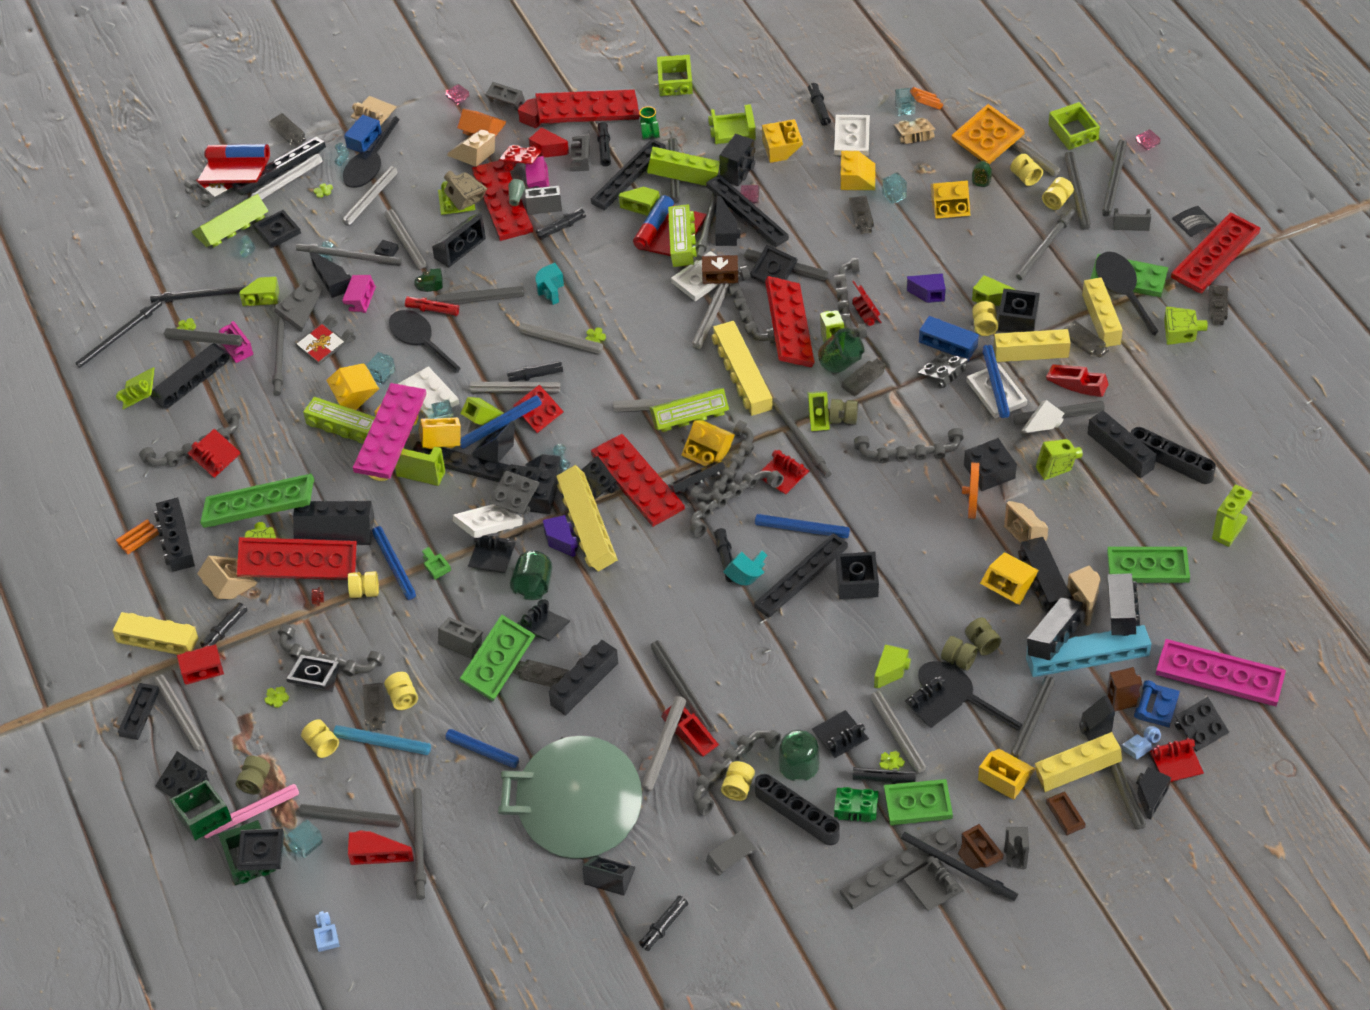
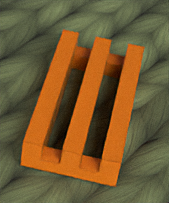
[910,87,943,109]
[116,519,159,555]

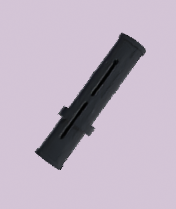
[808,83,831,126]
[597,122,611,166]
[536,207,586,240]
[507,361,563,382]
[714,528,734,582]
[200,602,248,648]
[853,767,916,784]
[639,895,689,951]

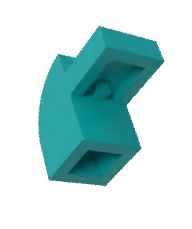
[535,263,564,305]
[723,551,768,586]

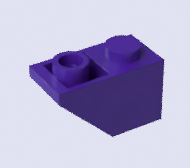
[906,273,946,303]
[543,515,578,557]

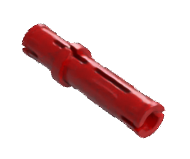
[405,296,460,316]

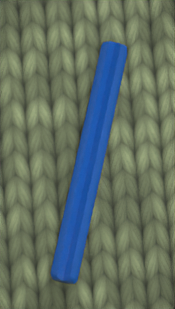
[983,345,1010,418]
[460,395,542,449]
[755,514,850,538]
[372,526,416,600]

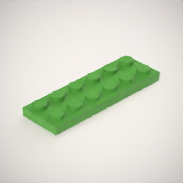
[200,474,314,528]

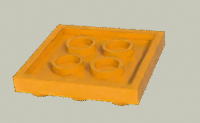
[951,104,1025,164]

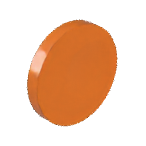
[962,463,979,519]

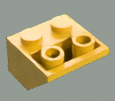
[762,119,803,163]
[931,181,970,219]
[418,418,461,449]
[681,420,735,466]
[980,552,1039,605]
[978,749,1036,800]

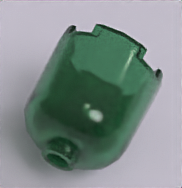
[818,328,865,374]
[510,550,553,600]
[778,730,820,781]

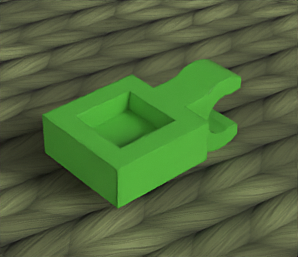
[422,547,451,580]

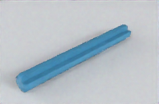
[333,725,431,755]

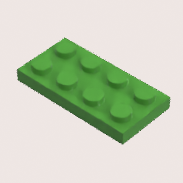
[1090,254,1169,297]
[1107,547,1190,583]
[459,614,536,702]

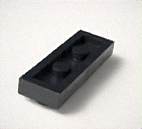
[668,460,726,494]
[118,683,160,740]

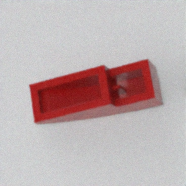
[1046,364,1109,397]
[661,706,719,757]

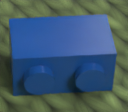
[344,115,382,153]

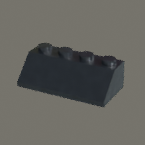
[293,501,374,545]

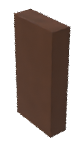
[1046,791,1086,835]

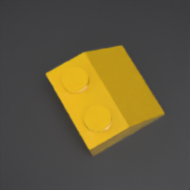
[841,151,875,190]
[326,363,379,410]

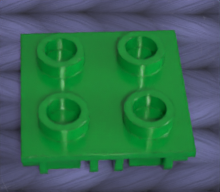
[834,787,879,823]

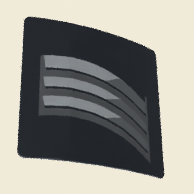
[1172,206,1217,237]

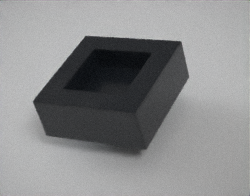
[374,240,399,257]

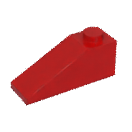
[348,830,414,865]

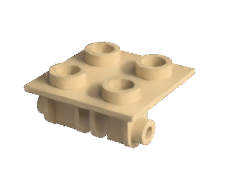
[350,96,397,126]
[894,118,935,144]

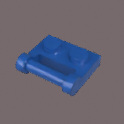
[1134,680,1180,728]

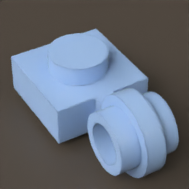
[1122,726,1161,760]
[314,911,340,952]

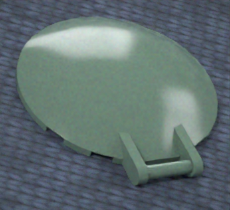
[498,736,642,859]

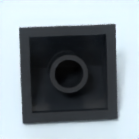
[471,420,515,464]
[286,655,339,692]
[582,856,635,896]

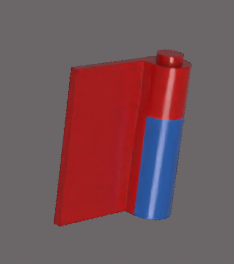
[198,144,270,183]
[633,195,707,256]

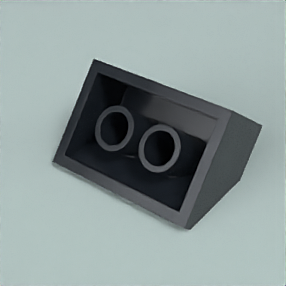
[432,213,486,268]
[525,454,563,514]

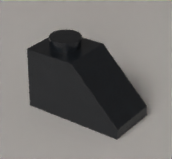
[1079,695,1115,741]
[1136,767,1171,820]

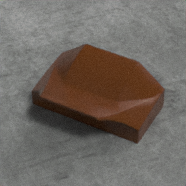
[958,824,1004,869]

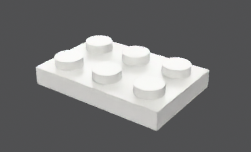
[834,115,870,156]
[671,251,719,301]
[966,363,1028,418]
[398,366,460,419]
[453,504,523,538]

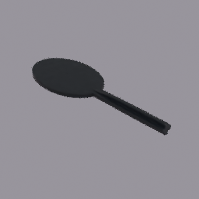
[343,116,399,188]
[1096,252,1159,335]
[389,310,461,373]
[918,661,1023,730]

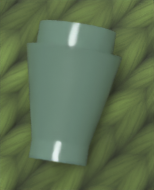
[508,179,525,206]

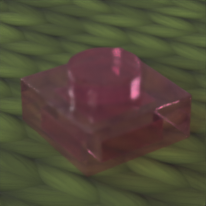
[446,84,470,104]
[1136,129,1161,151]
[741,185,760,204]

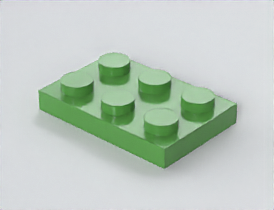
[884,779,953,825]

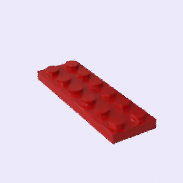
[535,89,640,124]
[472,160,533,241]
[1171,212,1261,294]
[765,276,815,368]
[591,434,685,527]
[237,537,357,580]

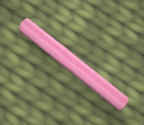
[204,784,299,838]

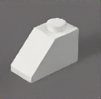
[1021,400,1065,433]

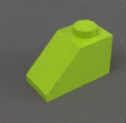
[619,186,660,216]
[807,391,830,431]
[874,644,911,688]

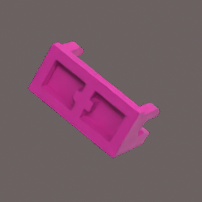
[525,156,550,188]
[342,275,376,313]
[219,321,253,363]

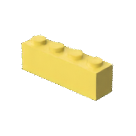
[1082,277,1123,348]
[993,329,1071,362]
[113,612,198,655]
[1035,732,1122,792]

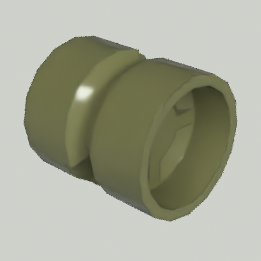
[830,399,858,425]
[964,617,1002,656]
[941,636,978,671]
[235,756,271,795]

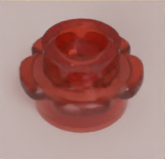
[312,587,324,606]

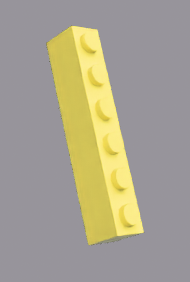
[711,321,773,416]
[556,465,618,572]

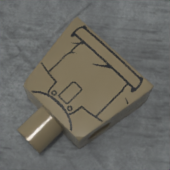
[444,171,487,211]

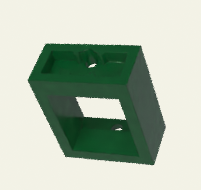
[170,780,232,841]
[218,820,276,885]

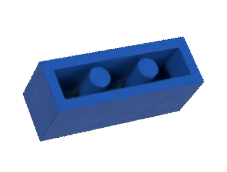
[919,316,979,361]

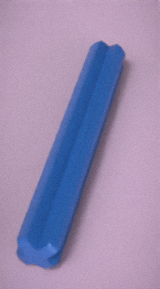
[445,729,519,768]

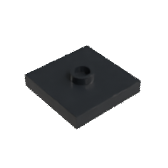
[253,210,301,249]
[750,244,798,283]
[237,828,284,871]

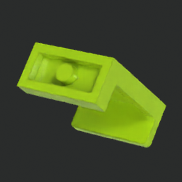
[708,104,756,144]
[395,447,445,486]
[1212,484,1253,547]

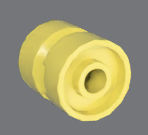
[1010,154,1043,186]
[1042,177,1074,210]
[972,301,998,336]
[348,571,379,598]
[384,672,418,710]
[301,719,339,758]
[721,761,755,801]

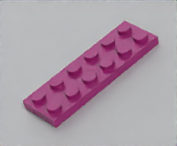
[353,383,427,479]
[1155,639,1286,707]

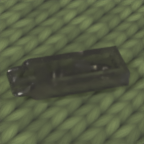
[269,113,306,146]
[849,196,874,234]
[1208,285,1228,325]
[1064,320,1109,358]
[841,358,886,397]
[513,659,568,687]
[363,682,386,732]

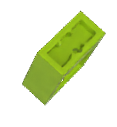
[657,55,693,96]
[1048,102,1100,150]

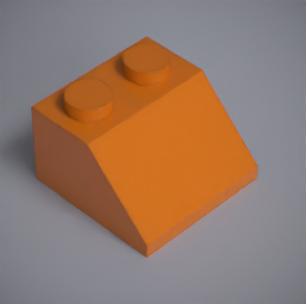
[457,109,506,137]

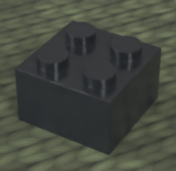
[719,133,756,186]
[998,288,1040,332]
[964,438,1017,491]
[836,551,879,600]

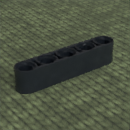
[150,343,230,409]
[1131,427,1216,484]
[755,774,840,846]

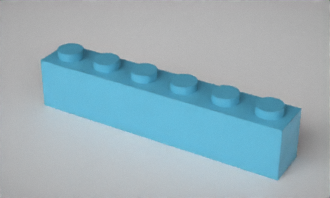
[1026,625,1152,677]

